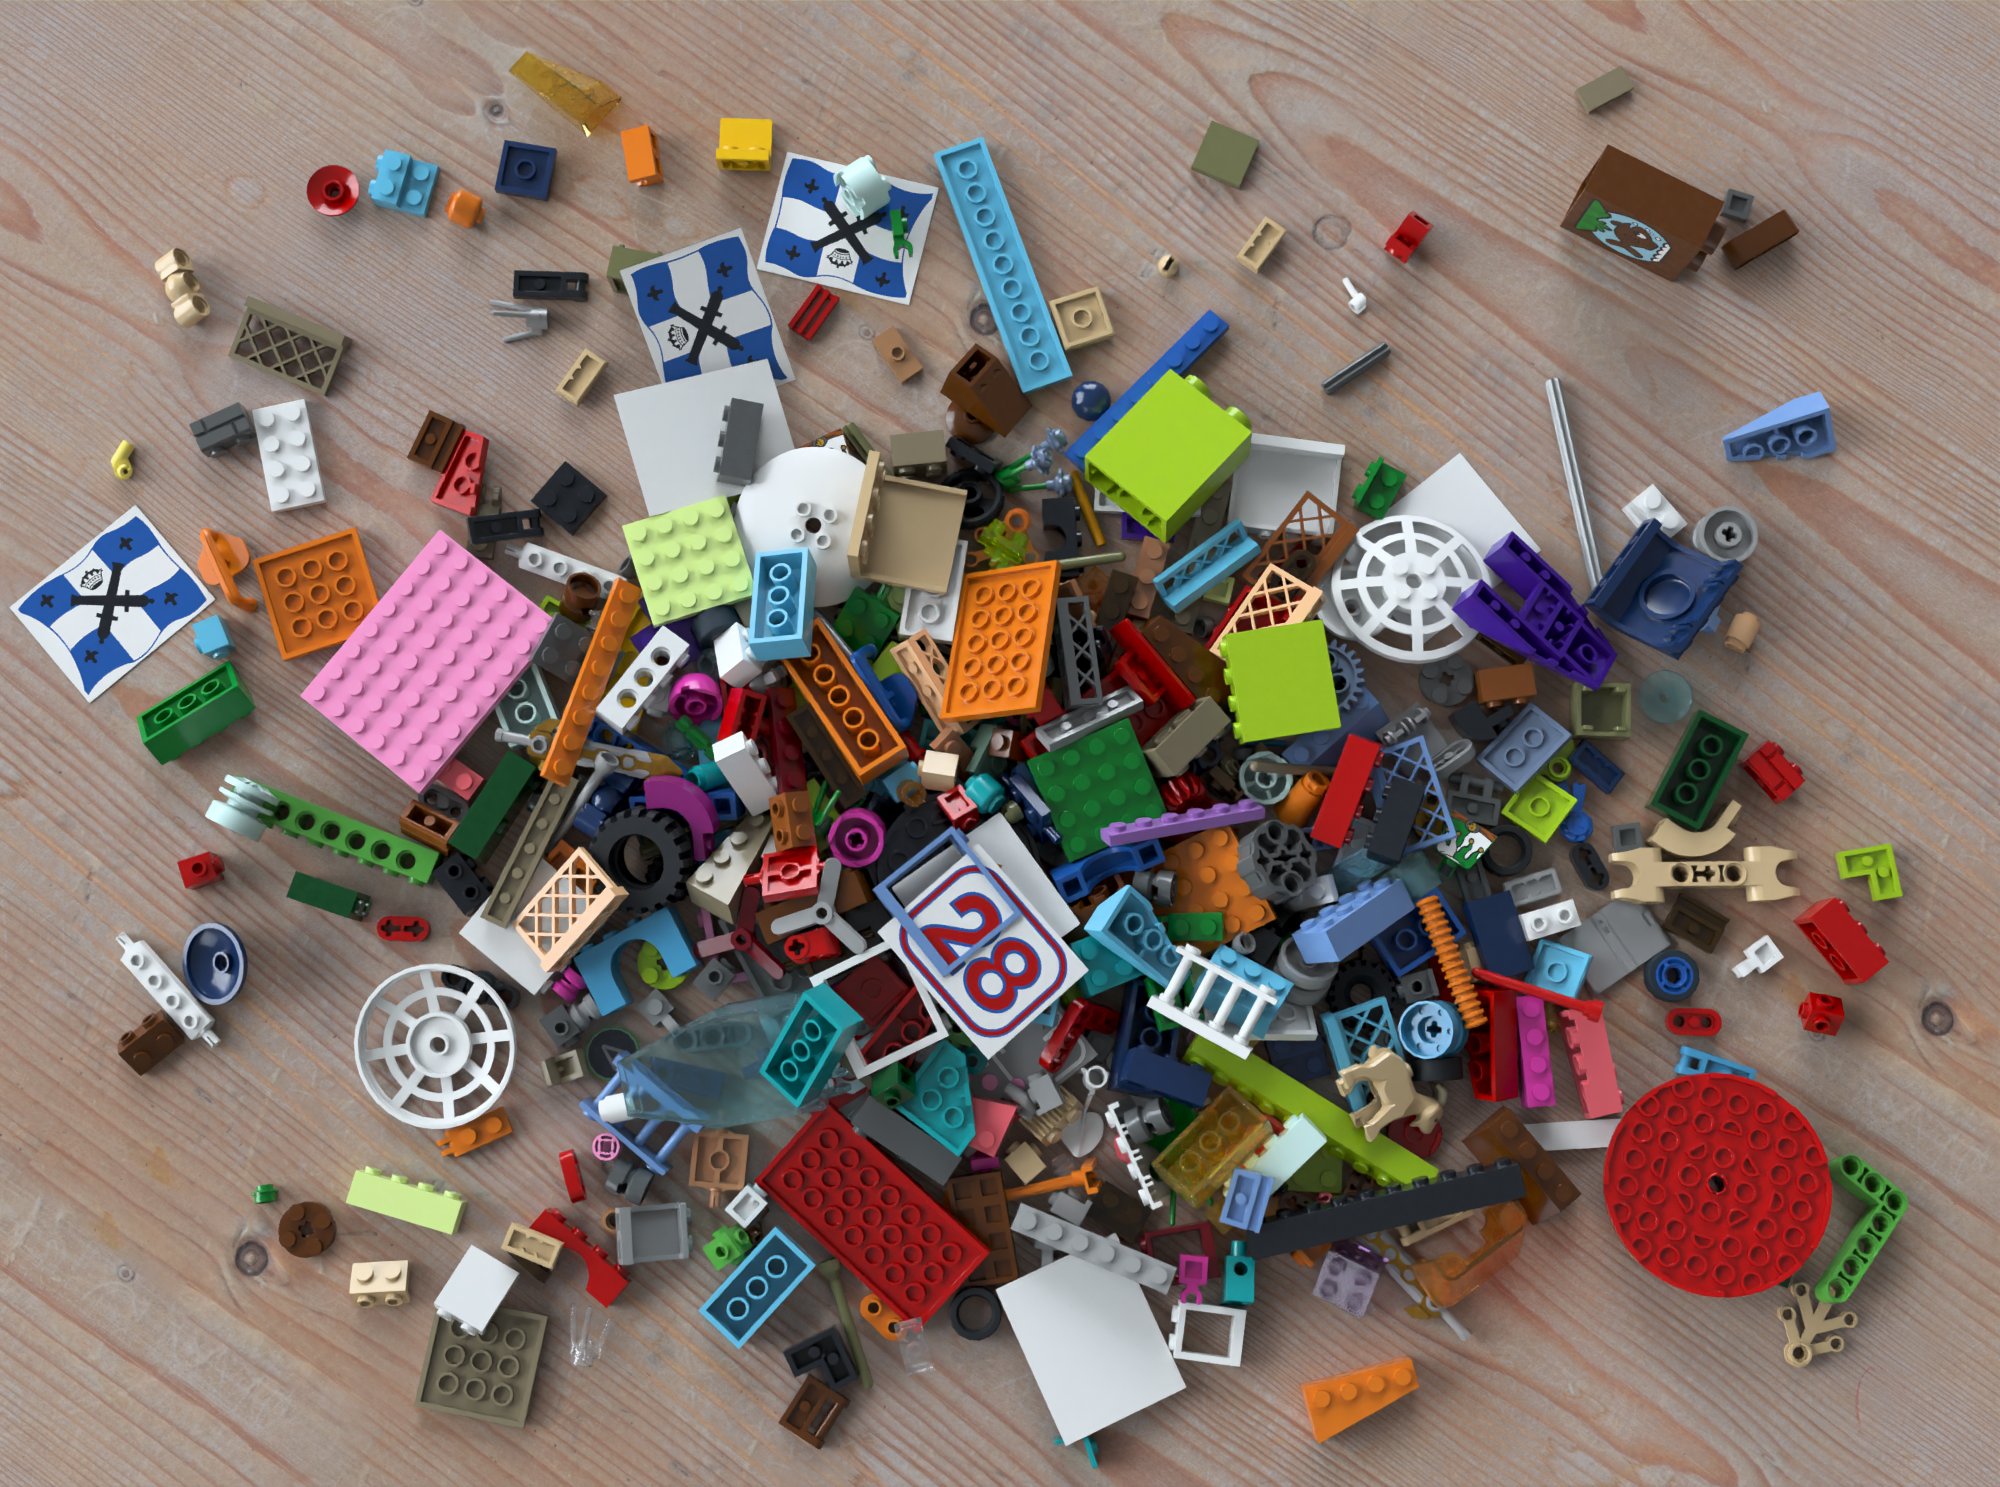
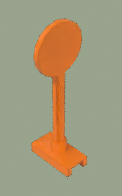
[943,1156,1103,1214]

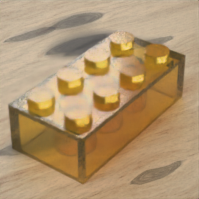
[1151,1085,1274,1211]

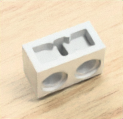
[1518,899,1581,941]

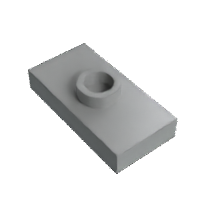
[1502,867,1563,907]

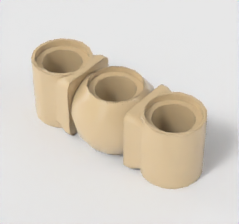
[155,247,210,328]

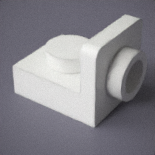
[725,1183,769,1228]

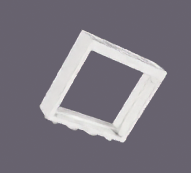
[809,941,952,1079]

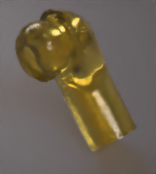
[1543,1000,1561,1033]

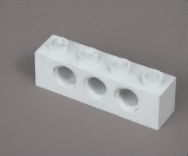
[596,626,690,735]

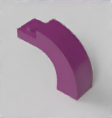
[644,775,721,861]

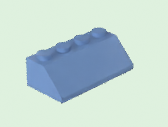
[1279,686,1390,783]

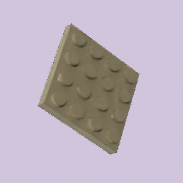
[414,1305,550,1428]

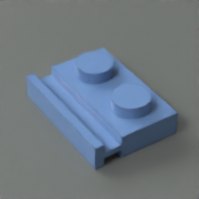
[1219,1166,1274,1233]

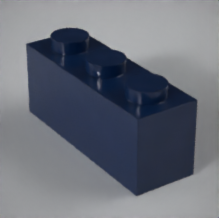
[1119,1045,1213,1109]

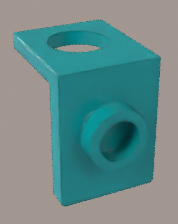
[1053,1435,1099,1469]

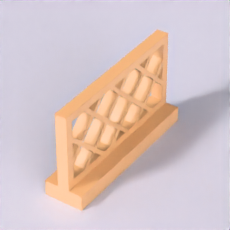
[1210,563,1326,662]
[511,847,629,973]

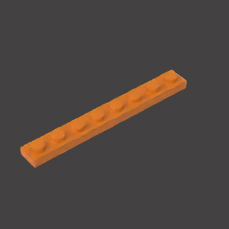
[540,578,642,787]

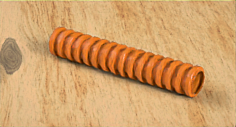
[1415,895,1488,1029]

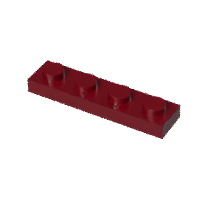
[765,687,808,795]

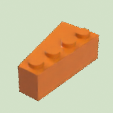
[1300,1356,1419,1444]

